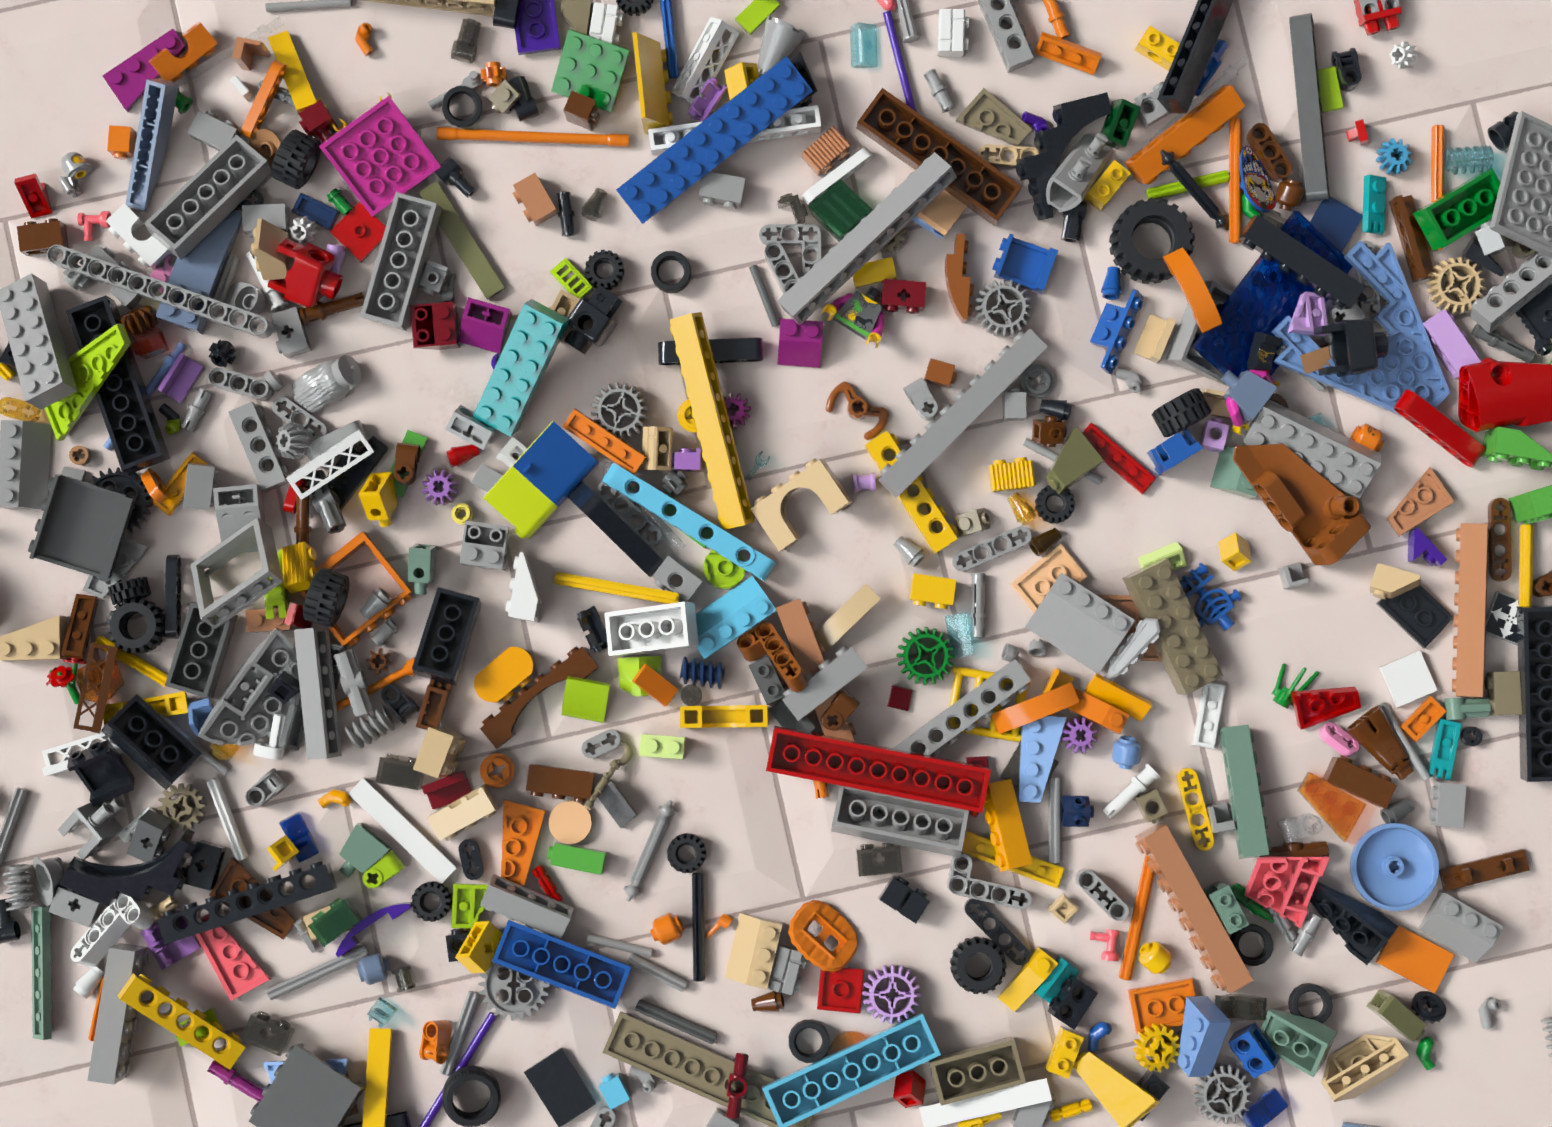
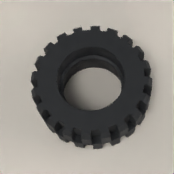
[1109,198,1195,284]

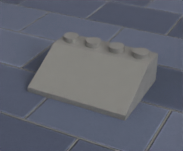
[1166,280,1259,386]
[1025,572,1135,674]

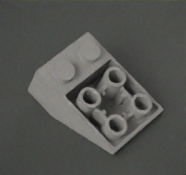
[213,484,265,553]

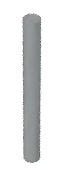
[265,0,352,12]
[1023,438,1103,485]
[1380,702,1431,781]
[160,713,229,775]

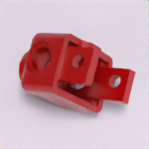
[267,238,343,308]

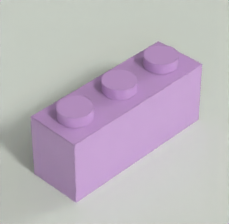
[1422,309,1481,379]

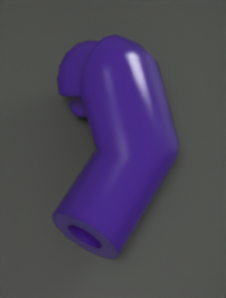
[1021,111,1050,132]

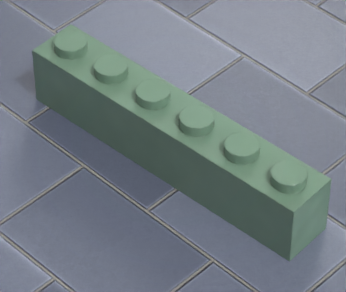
[1219,724,1271,859]

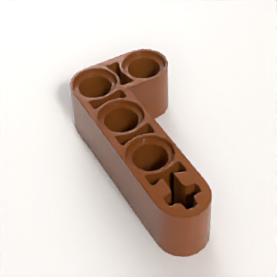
[736,622,808,692]

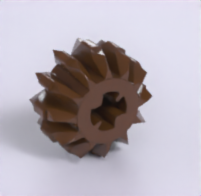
[119,306,159,336]

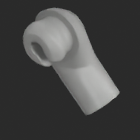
[1115,367,1142,393]
[1478,997,1501,1029]
[629,1065,656,1093]

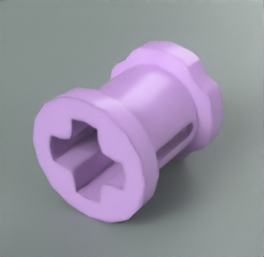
[853,472,876,493]

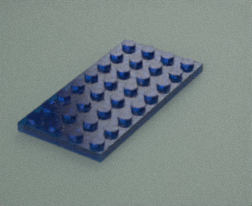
[1192,211,1353,377]

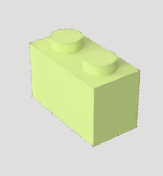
[639,734,685,759]

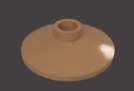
[249,129,282,170]

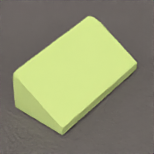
[1138,542,1187,571]

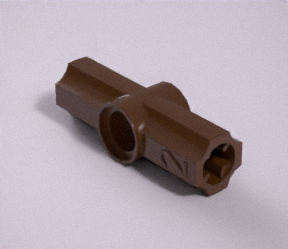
[1267,841,1329,857]

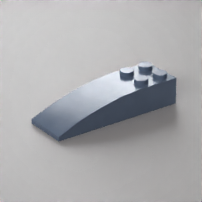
[156,210,242,335]

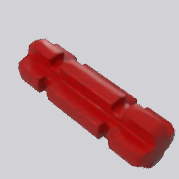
[532,865,563,902]

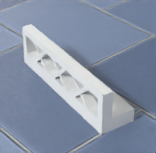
[671,17,739,104]
[286,429,374,500]
[42,732,125,776]

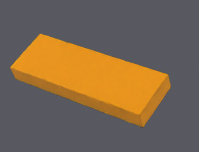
[152,452,209,516]
[1085,673,1152,722]

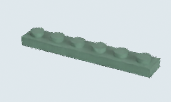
[31,906,53,1040]

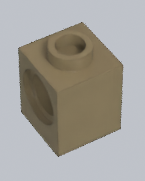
[1134,788,1168,824]

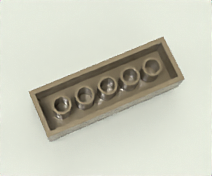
[1122,558,1224,695]

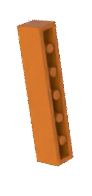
[1124,85,1245,184]

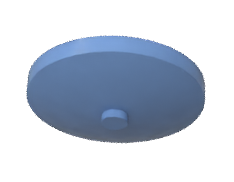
[1350,823,1439,911]

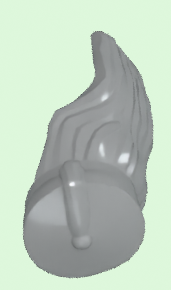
[292,355,362,415]

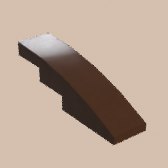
[416,679,453,730]

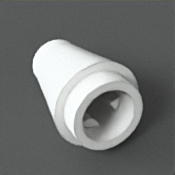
[73,966,105,999]

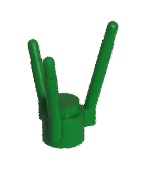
[1271,664,1319,709]

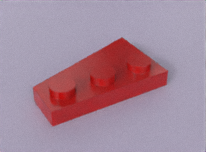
[1291,686,1361,730]

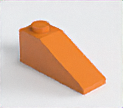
[1067,688,1129,734]

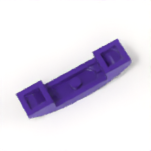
[336,902,413,957]

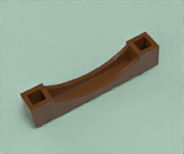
[480,646,599,749]

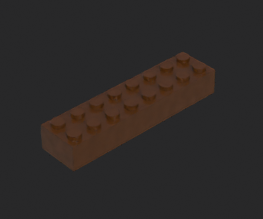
[856,88,1022,226]

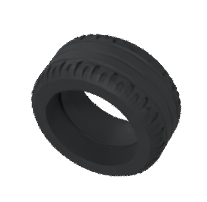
[442,1066,501,1127]

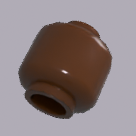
[1275,179,1305,212]

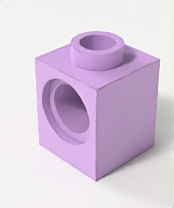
[1200,418,1229,452]

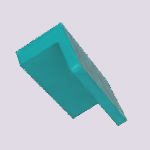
[1034,956,1079,1003]

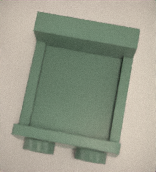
[1203,881,1249,934]

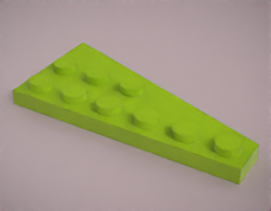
[45,324,131,441]

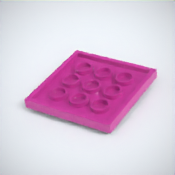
[319,95,441,217]

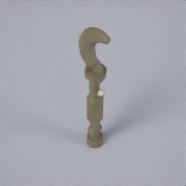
[584,740,632,810]

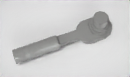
[428,71,483,110]

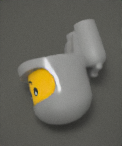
[59,152,92,198]

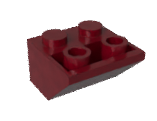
[410,301,460,350]

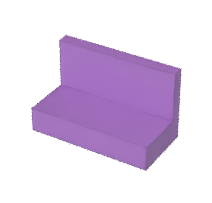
[157,353,205,404]

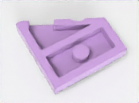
[1288,292,1328,337]

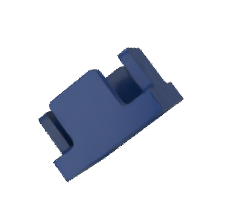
[1147,428,1203,476]

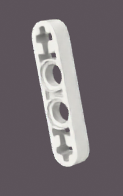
[801,147,873,206]

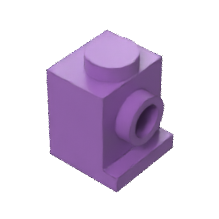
[672,448,701,472]

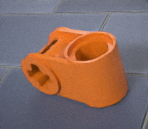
[419,1020,452,1064]

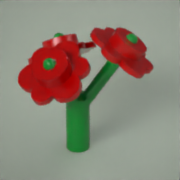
[46,658,87,704]

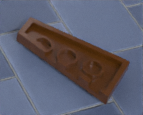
[209,857,296,940]

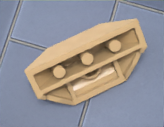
[1321,1034,1409,1102]

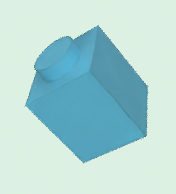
[599,1072,631,1110]

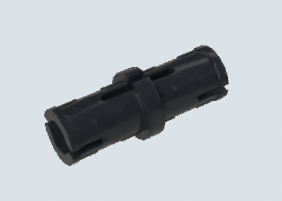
[557,192,576,237]

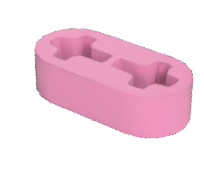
[1319,722,1359,757]

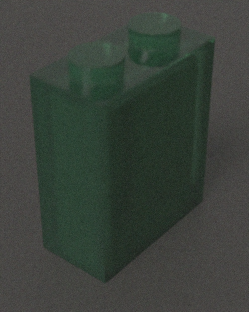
[808,179,873,242]

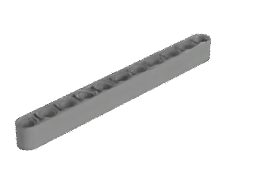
[47,245,273,339]

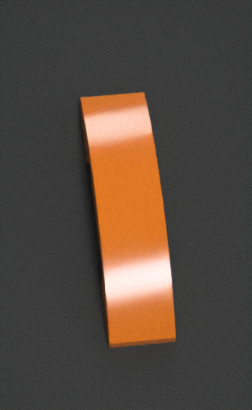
[1163,247,1222,334]
[991,682,1080,734]

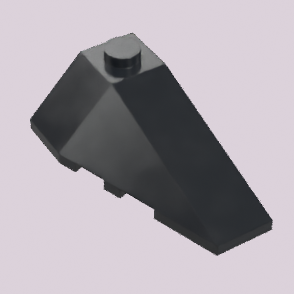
[1310,882,1398,965]

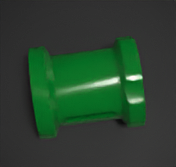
[175,87,193,114]

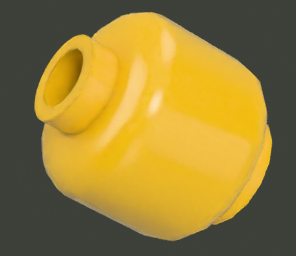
[1139,941,1172,974]

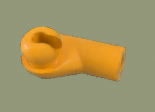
[318,789,352,809]

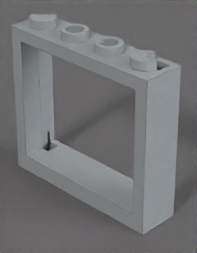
[191,517,283,629]

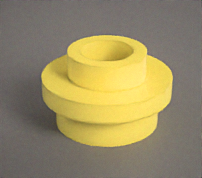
[451,503,473,525]

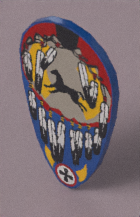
[1239,146,1276,212]

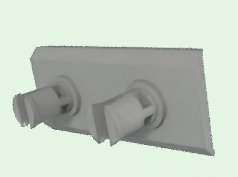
[1046,133,1112,212]

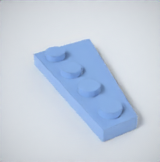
[1018,716,1067,803]

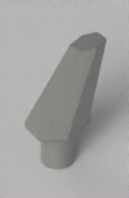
[294,919,317,953]

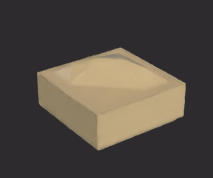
[1048,893,1080,924]

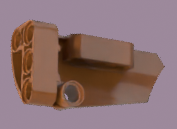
[1233,444,1371,565]

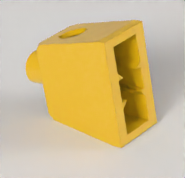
[359,472,397,527]

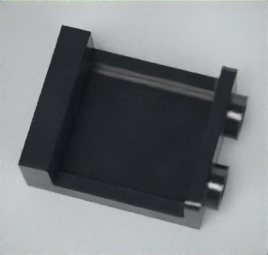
[67,739,135,807]

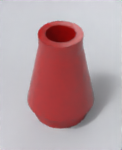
[446,444,480,467]

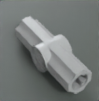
[334,649,374,717]

